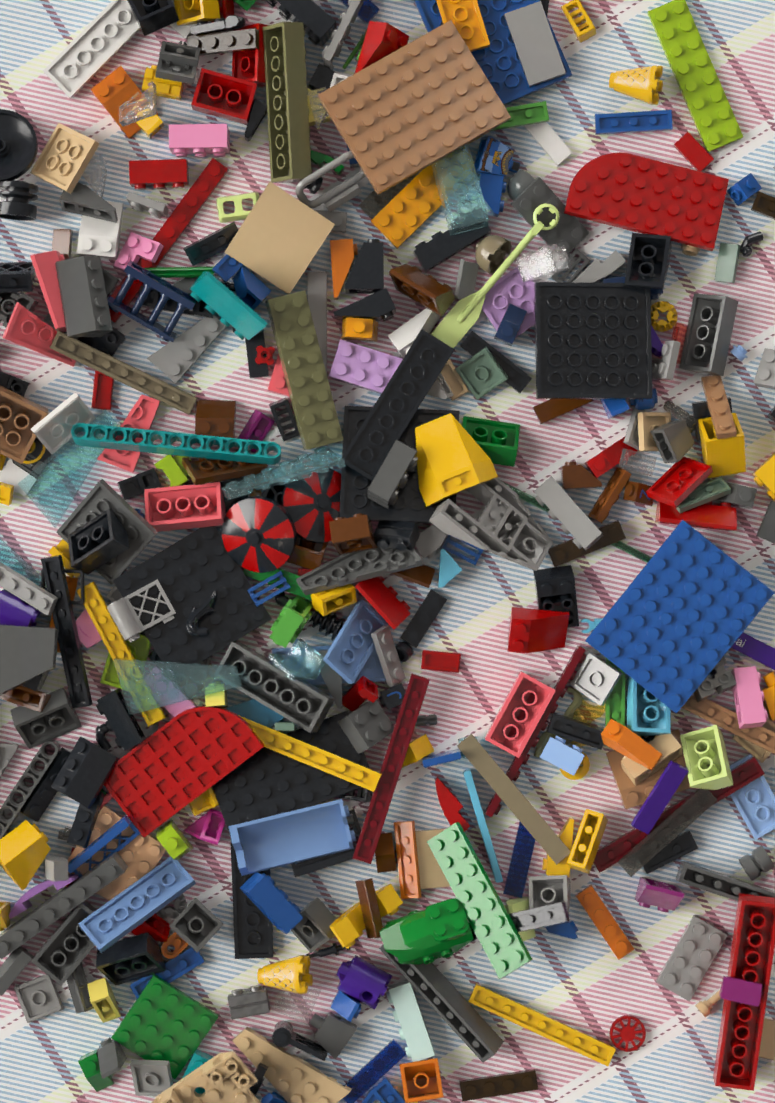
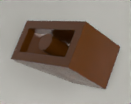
[561,461,602,490]

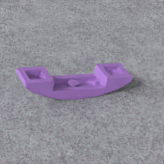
[9,874,79,919]

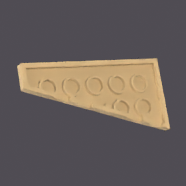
[232,1027,352,1103]

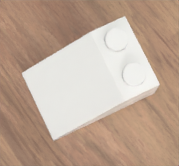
[77,201,124,260]

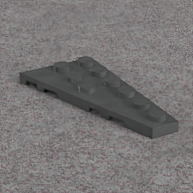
[296,547,424,595]

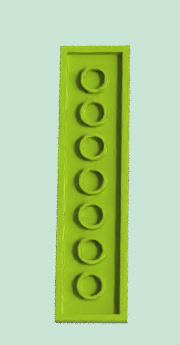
[647,0,743,153]

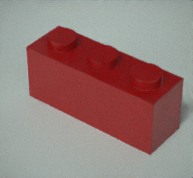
[129,159,189,190]

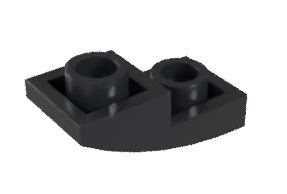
[0,371,29,397]

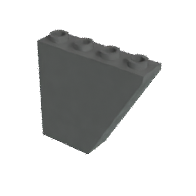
[0,625,59,696]

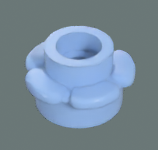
[730,345,748,362]

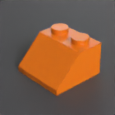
[399,1058,443,1103]

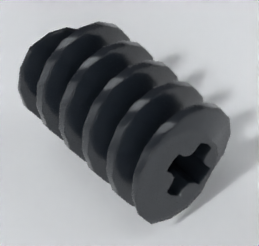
[308,611,343,641]

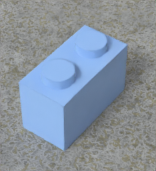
[540,735,585,776]

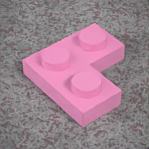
[113,232,164,271]

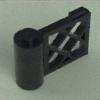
[272,1020,327,1061]

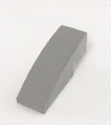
[573,250,626,283]
[44,855,68,881]

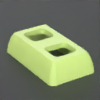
[216,192,259,223]

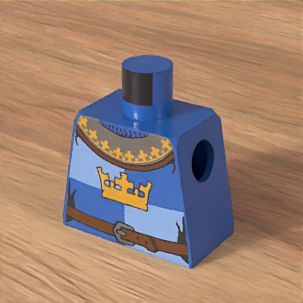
[472,136,520,177]

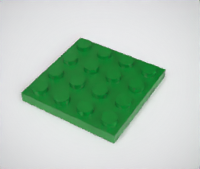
[111,974,218,1079]

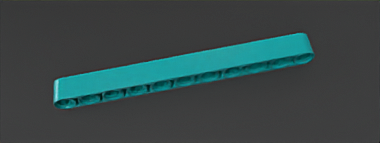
[71,423,281,465]

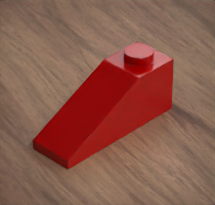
[585,436,638,478]

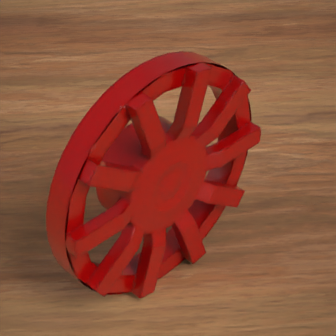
[610,1015,646,1052]

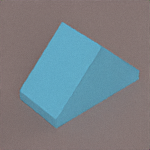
[438,549,462,588]

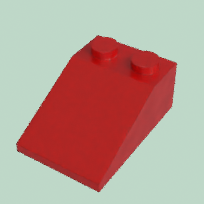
[355,21,409,73]
[508,607,569,653]

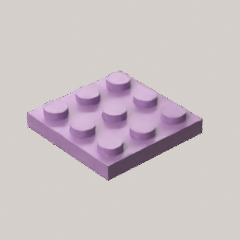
[482,264,535,338]

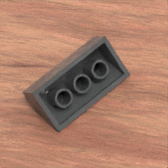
[55,256,113,337]
[679,293,738,376]
[31,900,97,986]

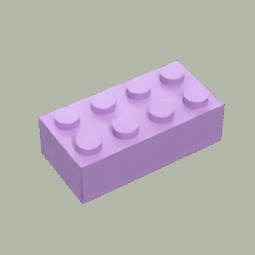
[329,339,403,394]

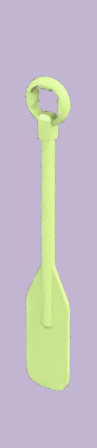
[431,203,560,348]

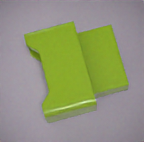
[154,455,191,487]

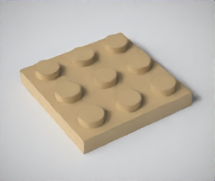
[30,123,99,194]

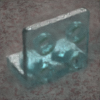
[268,638,326,680]

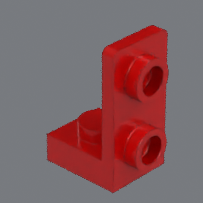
[342,676,378,711]

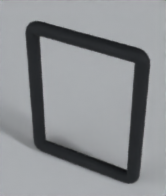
[41,569,85,605]

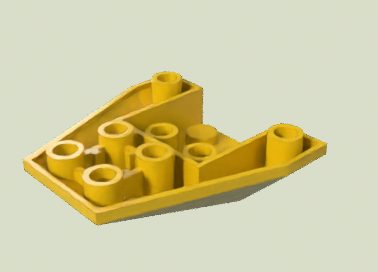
[415,413,498,507]

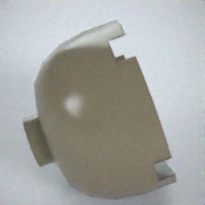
[475,235,512,274]

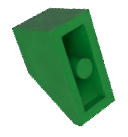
[78,1049,114,1092]

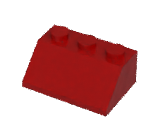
[232,23,269,87]
[191,68,258,125]
[355,576,411,629]

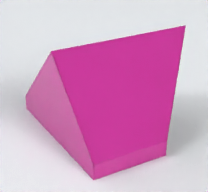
[183,809,225,845]

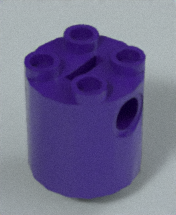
[0,589,41,627]
[336,955,393,1010]

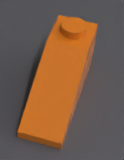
[330,239,358,300]
[601,719,663,771]

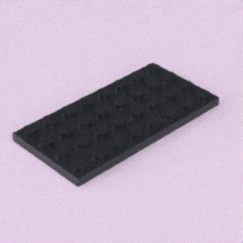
[212,710,370,837]

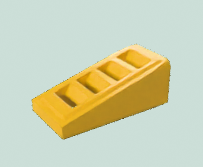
[561,0,596,43]

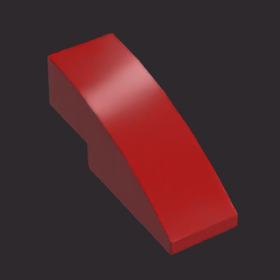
[435,776,470,832]

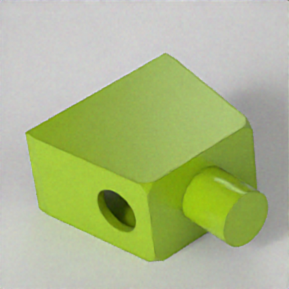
[156,819,194,860]

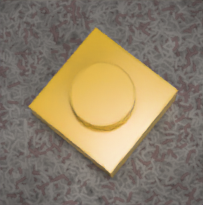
[0,482,14,506]

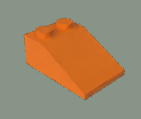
[91,66,159,139]

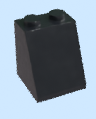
[345,239,384,294]

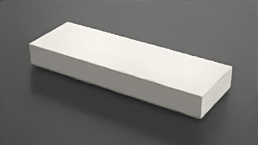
[524,122,572,166]

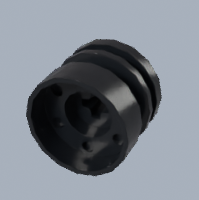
[0,180,39,221]

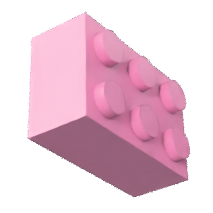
[169,124,230,158]

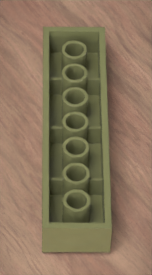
[263,21,312,183]
[265,290,344,450]

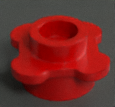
[255,345,275,366]

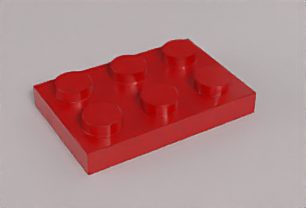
[646,456,713,508]

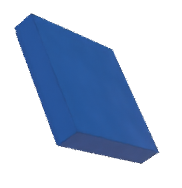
[422,749,461,768]

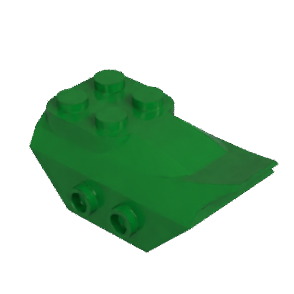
[379,898,474,965]

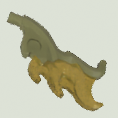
[534,687,605,758]

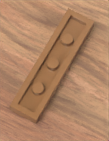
[701,375,737,439]

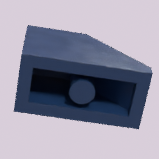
[494,304,527,346]

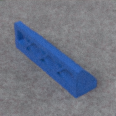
[68,815,141,877]

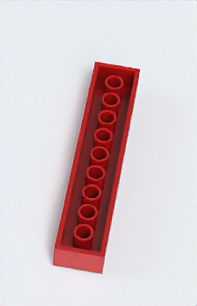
[713,893,775,1091]

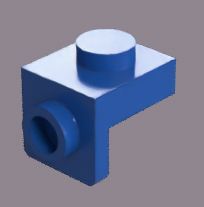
[727,173,762,206]

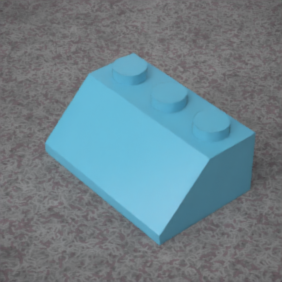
[627,677,671,736]

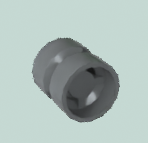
[738,846,775,881]

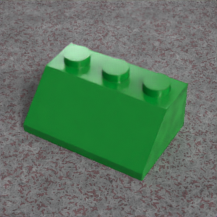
[462,416,520,467]

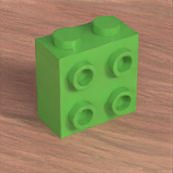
[269,595,313,648]

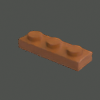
[588,467,632,523]

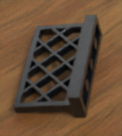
[0,262,36,292]
[291,809,361,878]

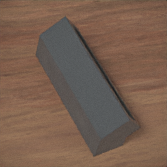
[0,946,33,996]
[67,962,94,1014]

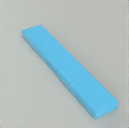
[463,769,503,883]

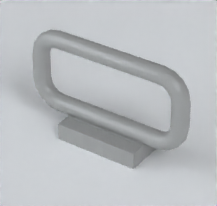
[295,151,366,212]

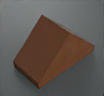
[375,832,397,873]

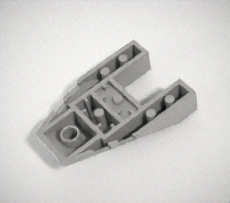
[429,478,553,571]

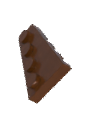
[182,457,268,485]

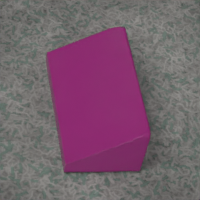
[237,410,275,453]
[719,976,762,1007]

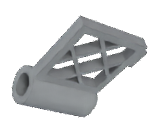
[107,579,176,643]

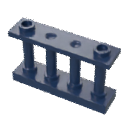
[108,260,196,342]

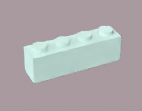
[386,980,435,1062]

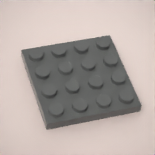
[56,479,158,585]

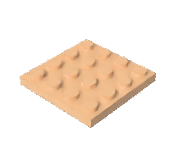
[68,805,166,901]

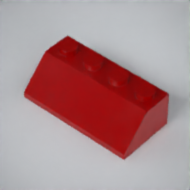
[655,501,737,531]

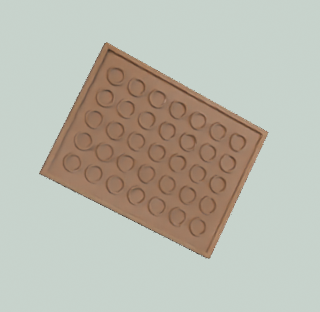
[318,20,511,195]

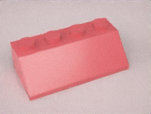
[30,250,67,333]
[144,482,226,532]
[484,671,556,758]

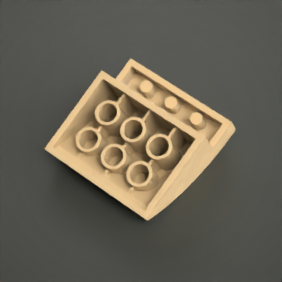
[224,182,335,294]

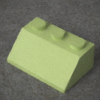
[680,725,734,790]

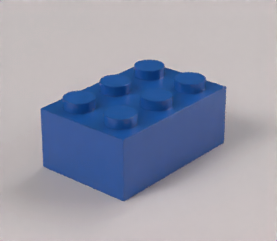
[240,872,303,934]

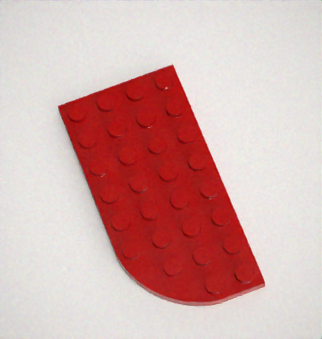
[563,152,729,251]
[104,706,265,837]

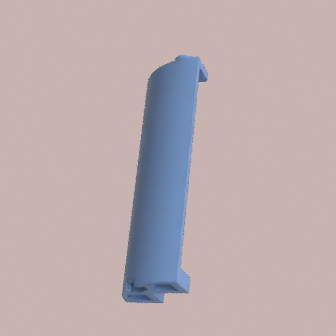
[229,799,356,876]

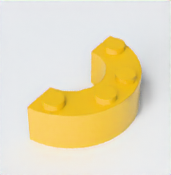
[329,884,403,949]

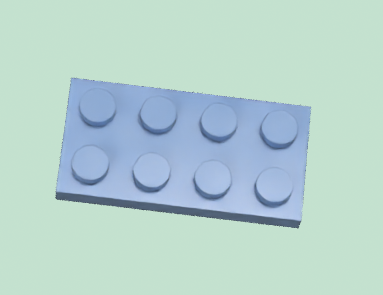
[730,754,775,840]

